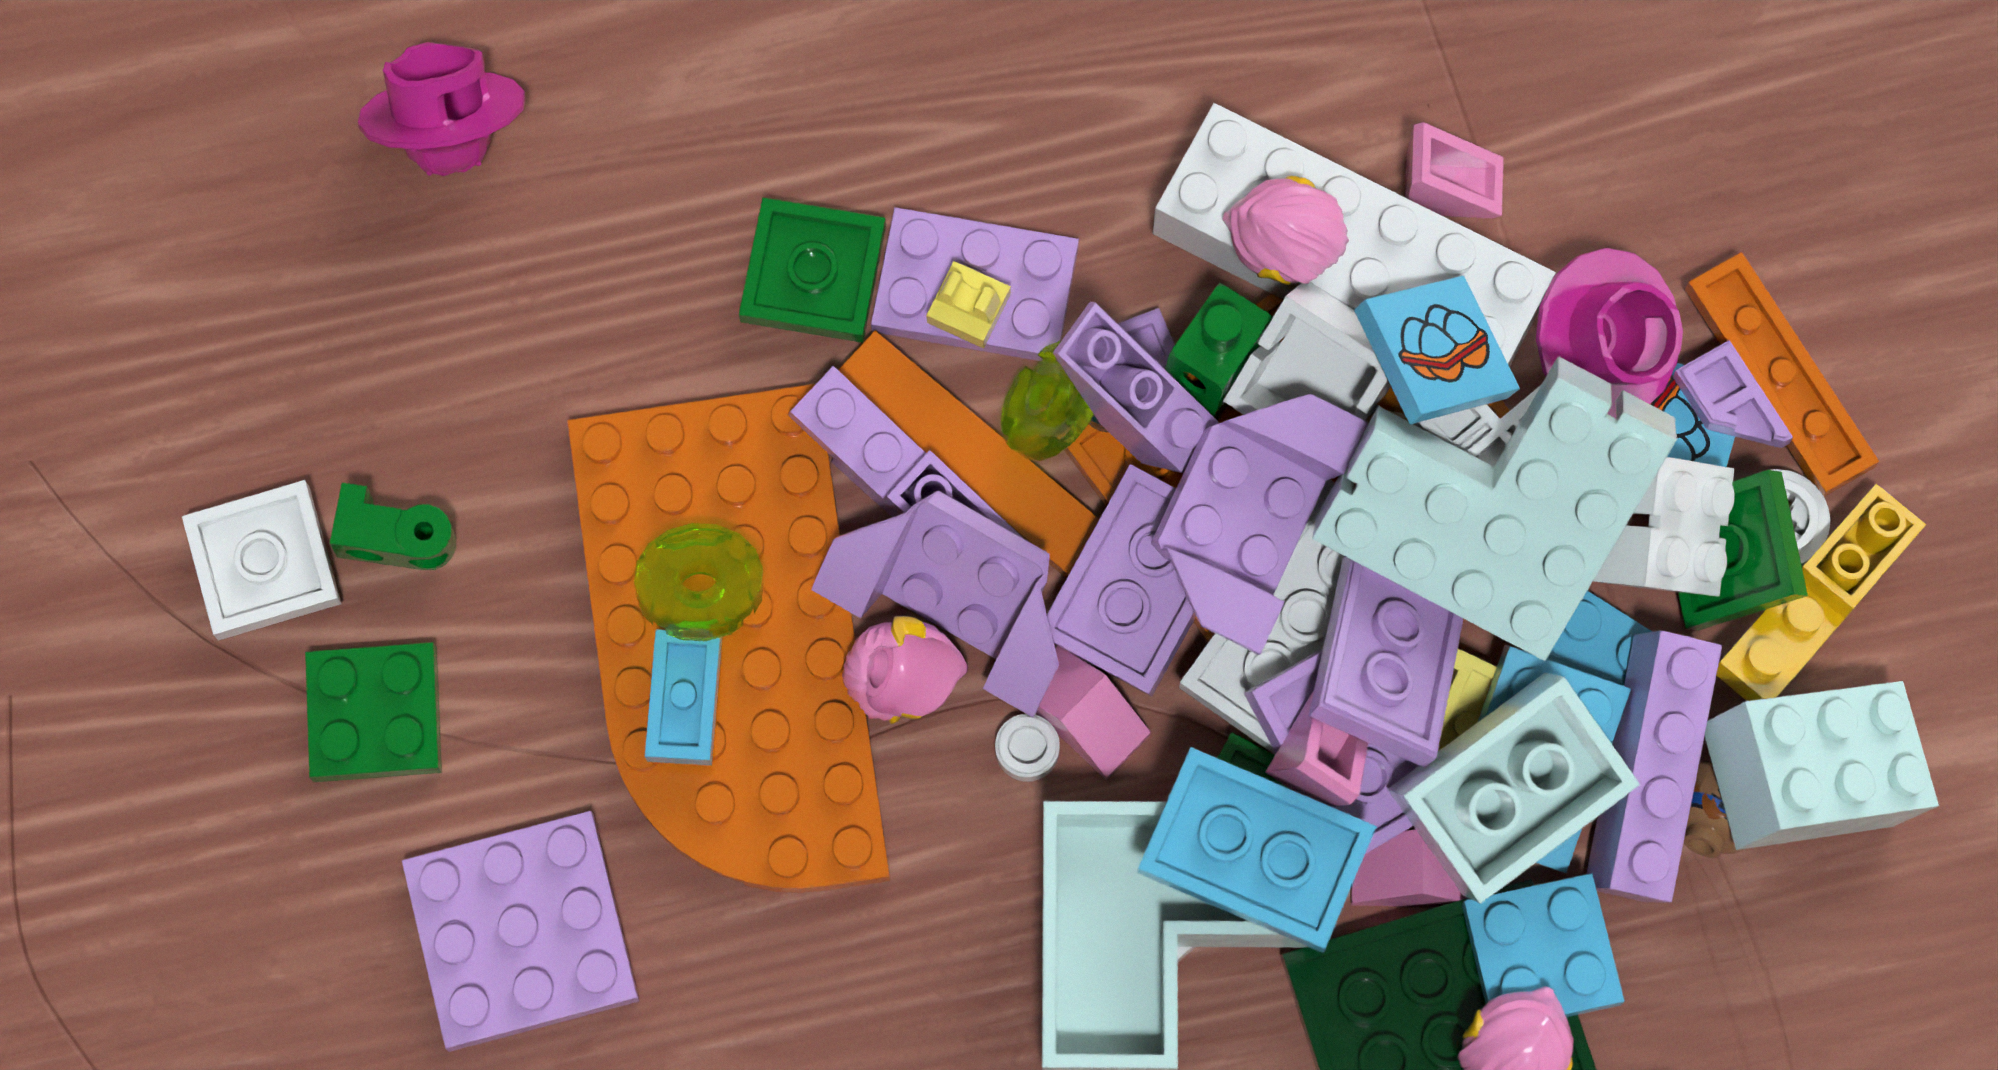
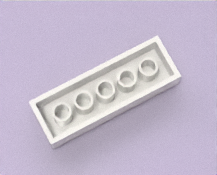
[1153,103,1556,367]

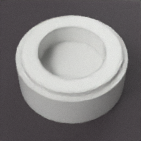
[995,714,1060,782]

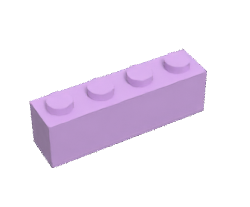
[1586,630,1722,903]

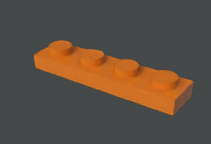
[1685,252,1879,497]

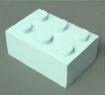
[1387,673,1640,904]
[1704,681,1939,850]

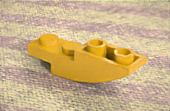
[1716,484,1926,701]

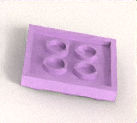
[402,811,639,1052]

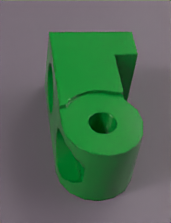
[329,482,456,570]

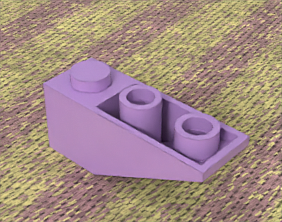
[1053,301,1219,473]

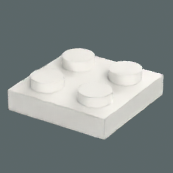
[182,480,341,641]

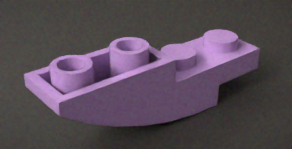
[788,366,1023,538]

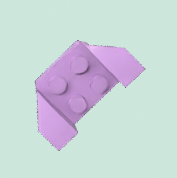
[1151,394,1368,655]
[811,491,1059,717]

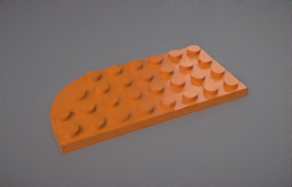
[567,384,890,893]

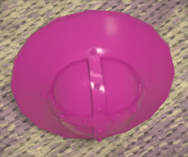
[358,42,525,176]
[1536,248,1683,419]

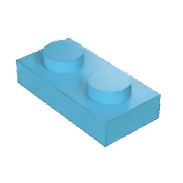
[645,629,722,766]

